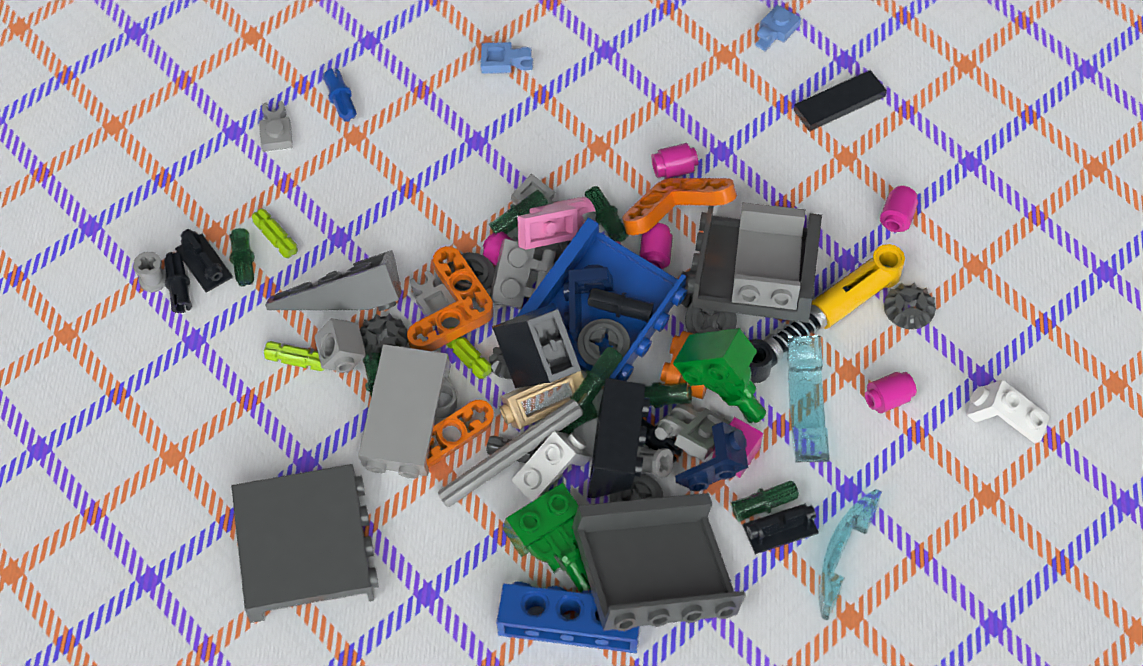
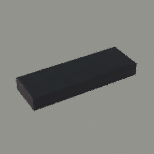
[794,70,887,132]

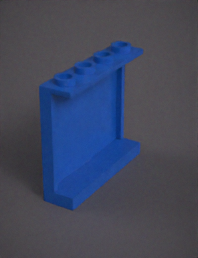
[515,217,688,384]

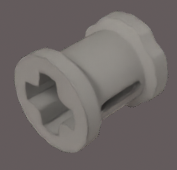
[133,252,167,292]
[637,444,673,478]

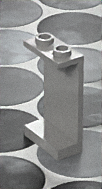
[731,202,806,310]
[358,344,451,478]

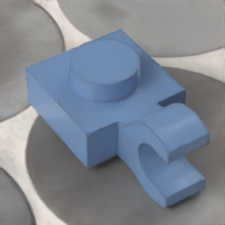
[755,4,801,51]
[481,42,533,74]

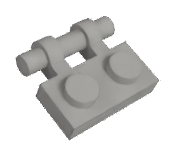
[490,239,556,309]
[655,402,731,461]

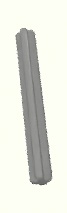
[438,399,583,507]

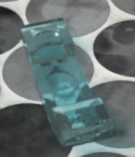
[787,336,830,462]
[819,489,882,620]

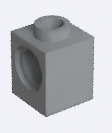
[314,318,366,373]

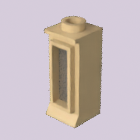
[500,371,591,430]

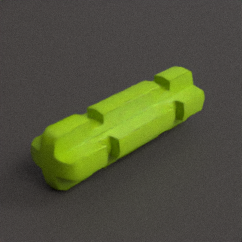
[252,208,298,258]
[446,327,492,379]
[264,341,324,371]

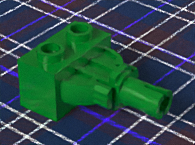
[673,328,766,423]
[503,483,591,593]

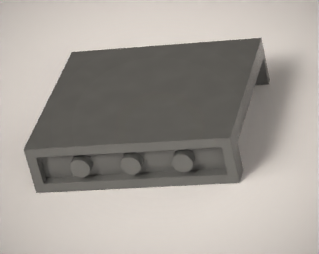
[687,206,822,323]
[231,464,379,623]
[572,493,745,631]

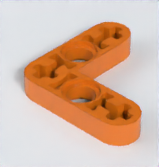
[622,178,737,235]
[407,246,494,351]
[426,400,494,468]

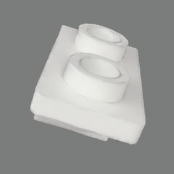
[967,380,1049,443]
[513,431,592,502]

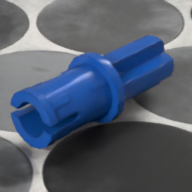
[323,68,357,122]

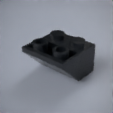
[492,303,581,388]

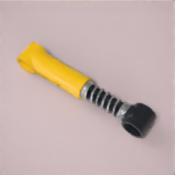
[749,244,905,383]

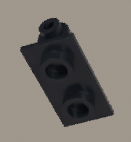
[175,229,233,293]
[742,503,819,555]

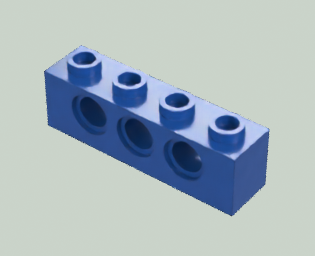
[496,582,641,653]

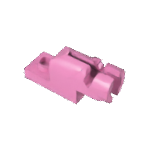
[518,197,595,250]

